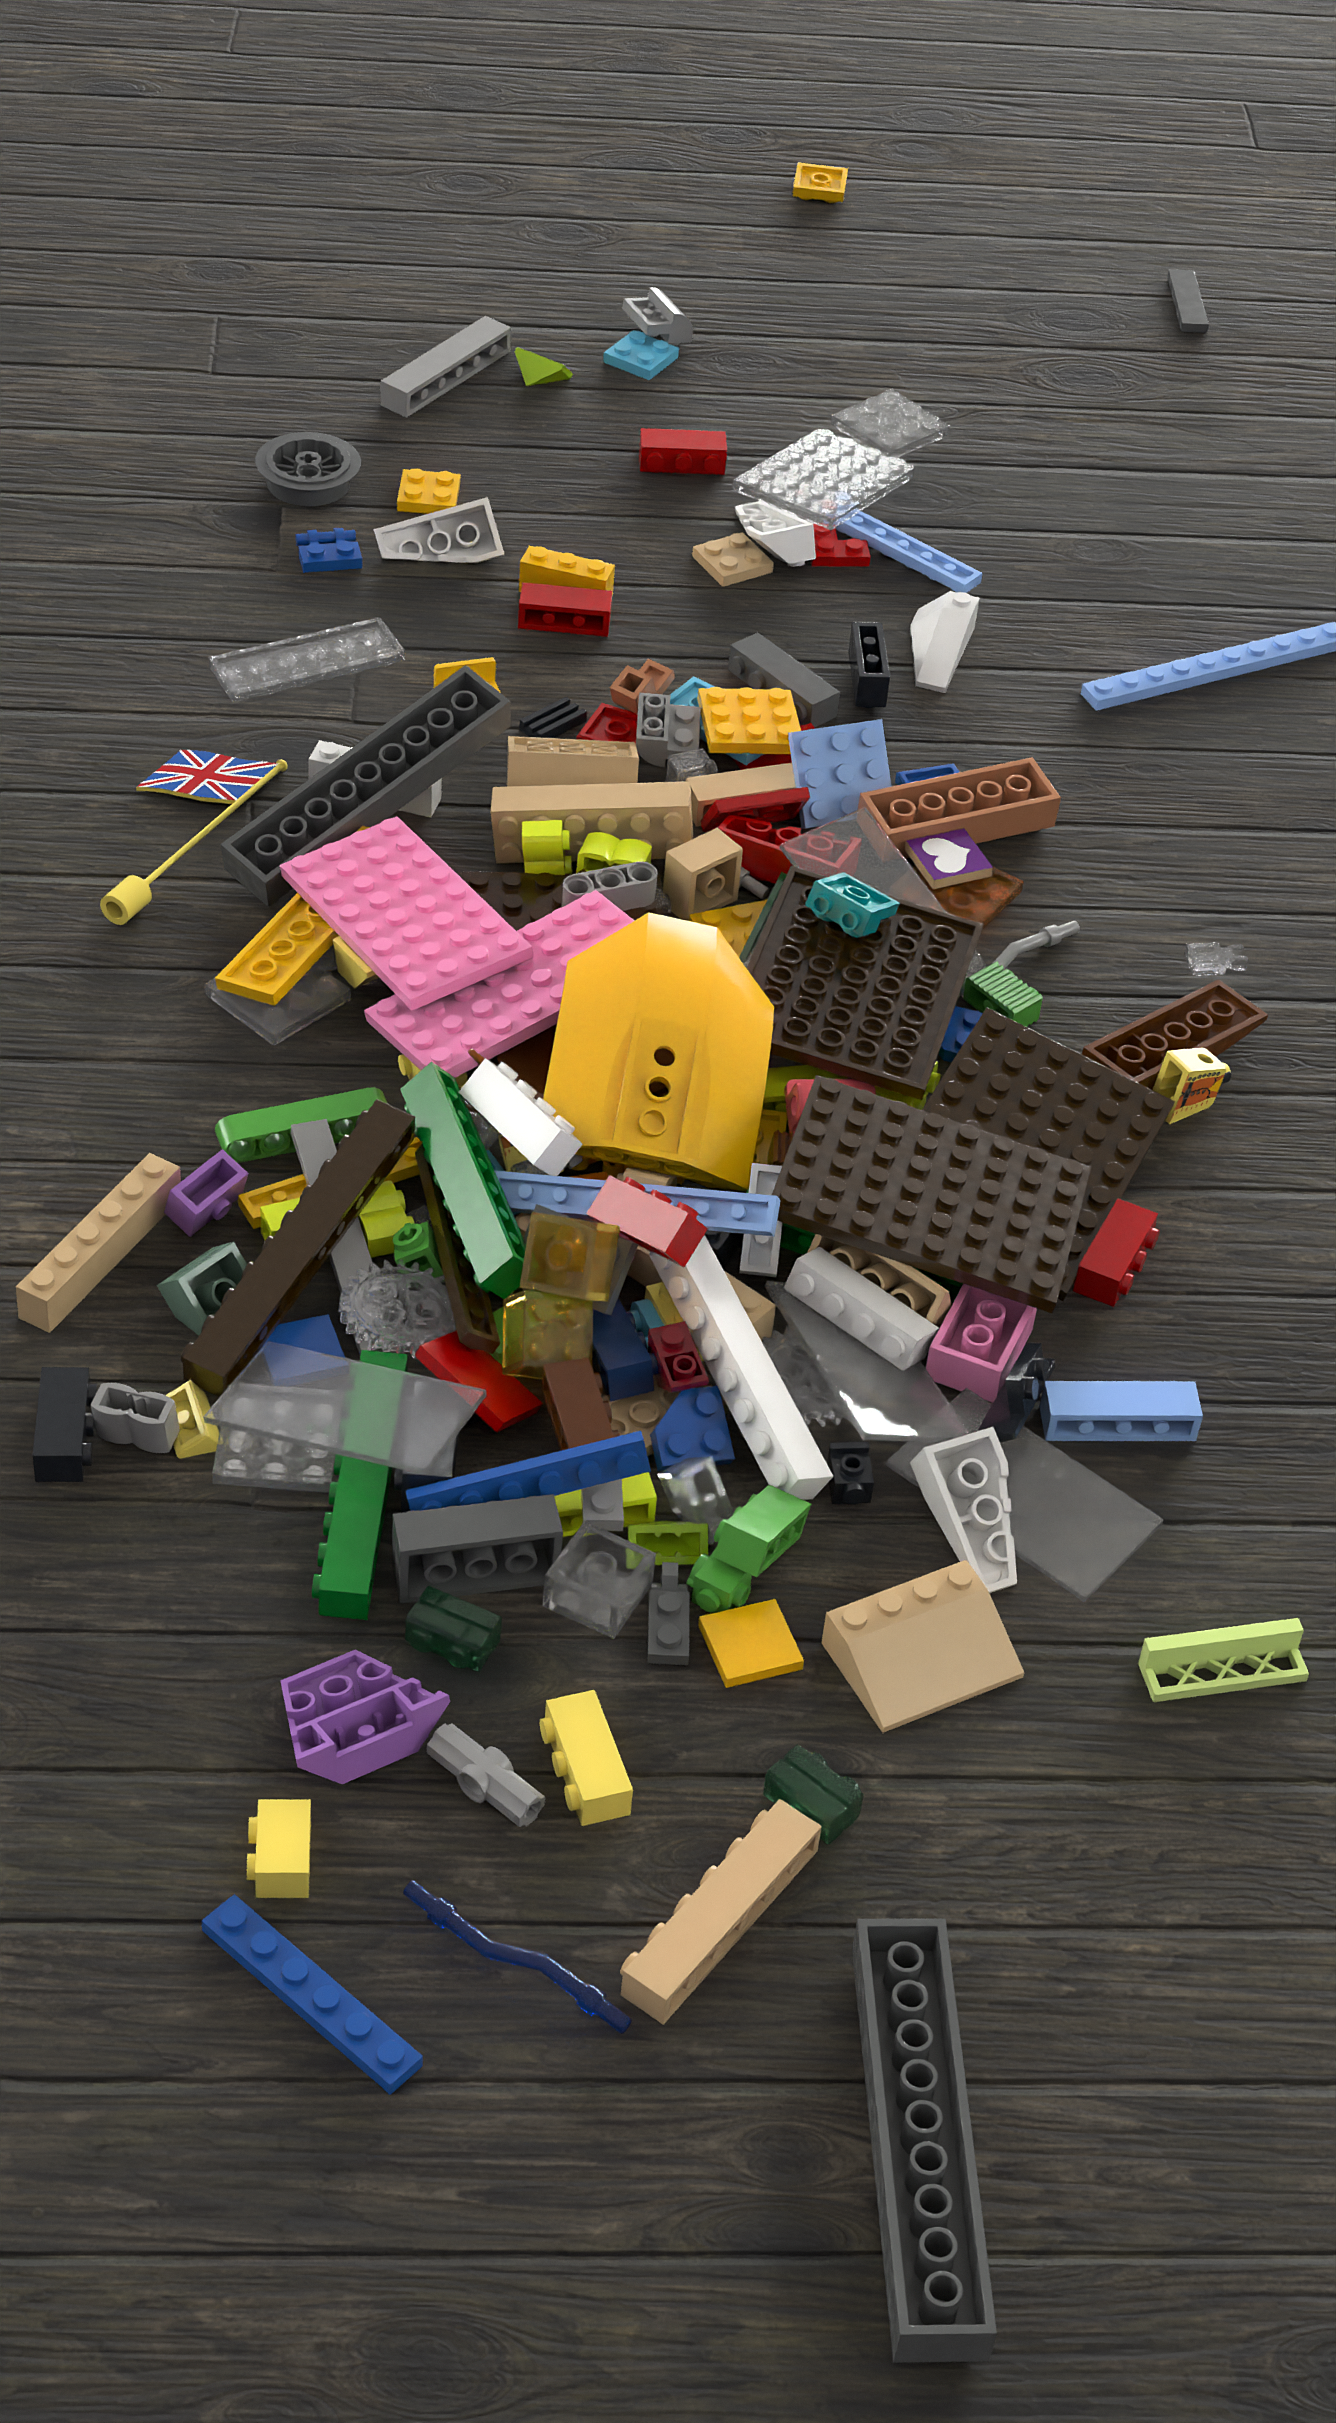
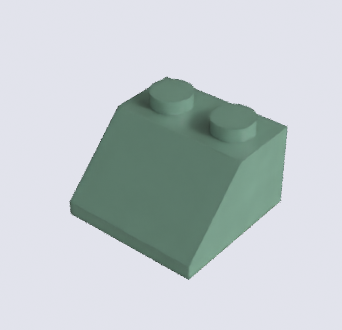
[157,1241,247,1335]

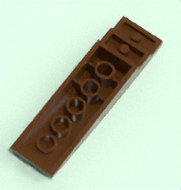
[1081,979,1268,1090]

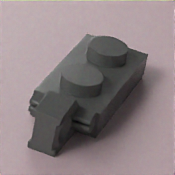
[647,1562,690,1665]

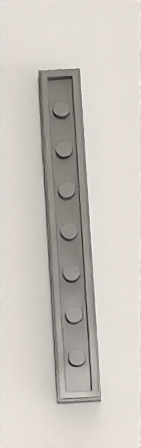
[291,1119,399,1356]

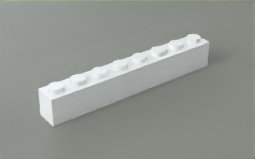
[649,1235,833,1500]

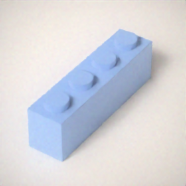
[1039,1381,1203,1441]

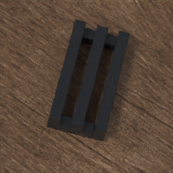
[519,697,587,738]

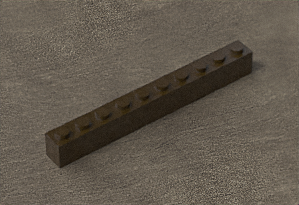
[181,1099,415,1399]

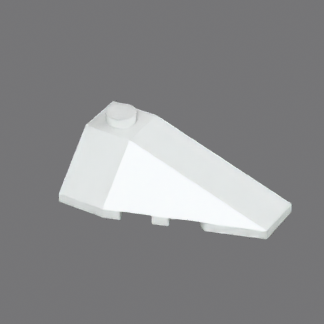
[374,497,505,563]
[735,501,816,567]
[910,591,979,693]
[910,1427,1017,1593]

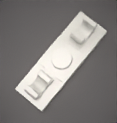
[740,1163,782,1277]

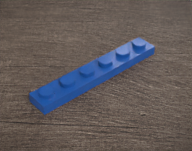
[406,1431,651,1511]
[202,1894,423,2095]

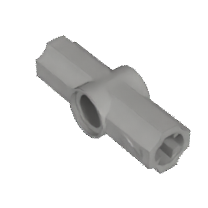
[427,1723,545,1827]

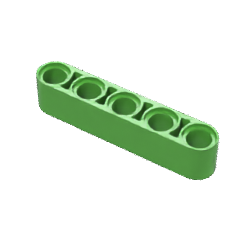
[215,1087,388,1163]

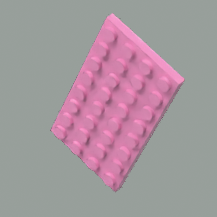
[280,816,534,1011]
[364,890,635,1078]

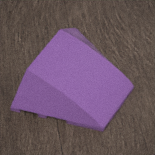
[281,1650,450,1784]

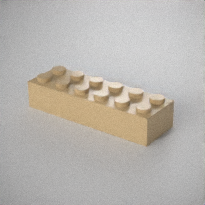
[491,781,693,863]

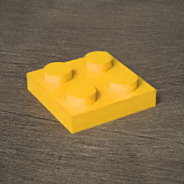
[793,163,848,203]
[397,469,461,514]

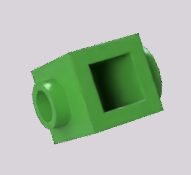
[393,1221,444,1288]
[686,1547,752,1613]

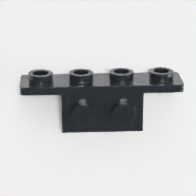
[978,1343,1055,1442]

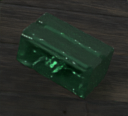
[405,1586,502,1672]
[763,1744,864,1845]

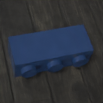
[575,1299,658,1402]

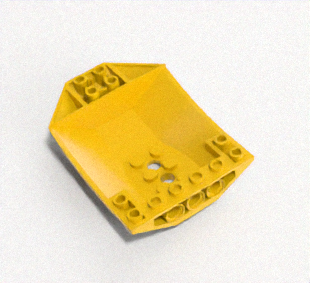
[543,912,774,1191]

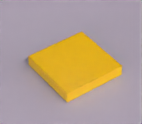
[698,1599,804,1688]

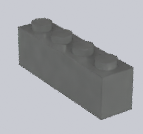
[728,632,840,727]

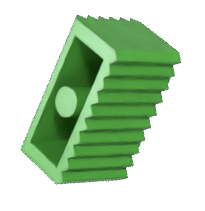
[963,961,1043,1027]

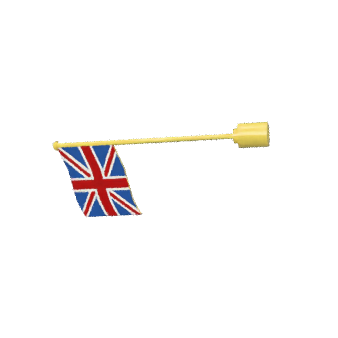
[100,750,288,925]

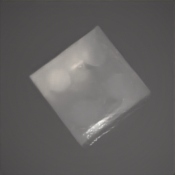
[543,1521,656,1639]

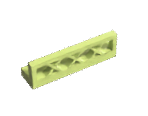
[1138,1618,1309,1702]

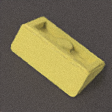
[166,1380,224,1459]

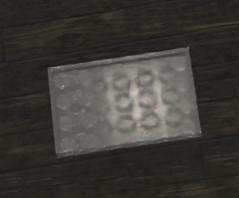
[732,429,915,530]

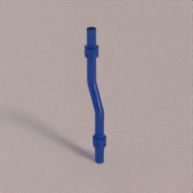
[403,1880,632,2034]

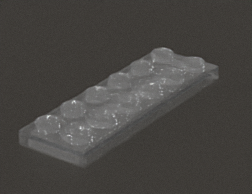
[209,617,405,702]

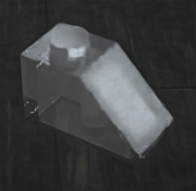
[657,1457,734,1546]

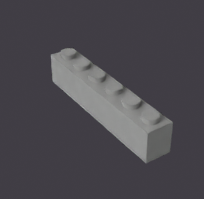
[380,316,511,418]

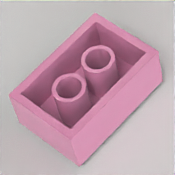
[924,1284,1037,1403]

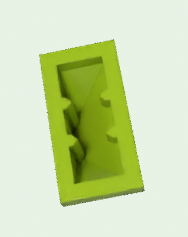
[515,347,573,386]
[628,1521,708,1566]

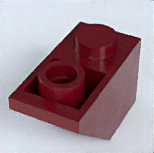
[648,1321,709,1393]

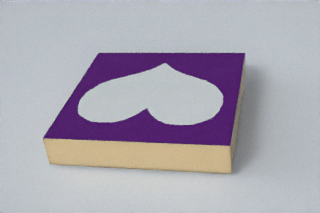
[905,828,993,889]

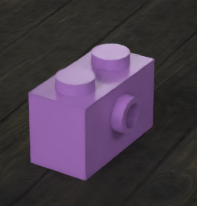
[164,1149,249,1237]

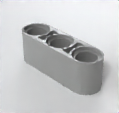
[561,862,657,911]

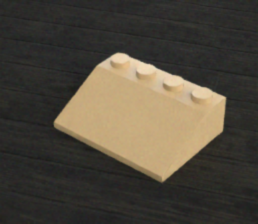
[507,736,639,787]
[822,1560,1024,1733]

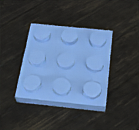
[788,719,892,829]

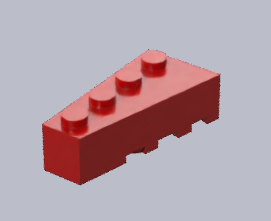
[718,814,861,884]

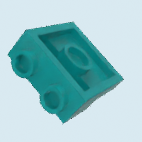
[805,872,900,937]

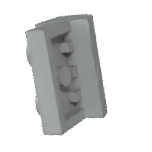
[622,288,693,345]
[636,692,701,767]

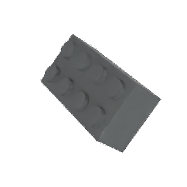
[392,1494,563,1604]

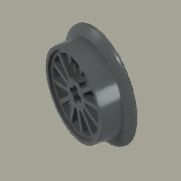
[255,432,361,506]

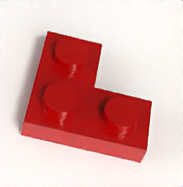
[810,522,871,567]

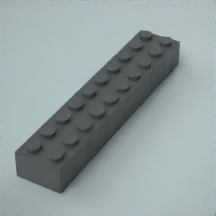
[221,665,511,907]
[852,1919,997,2363]

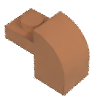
[609,659,675,714]

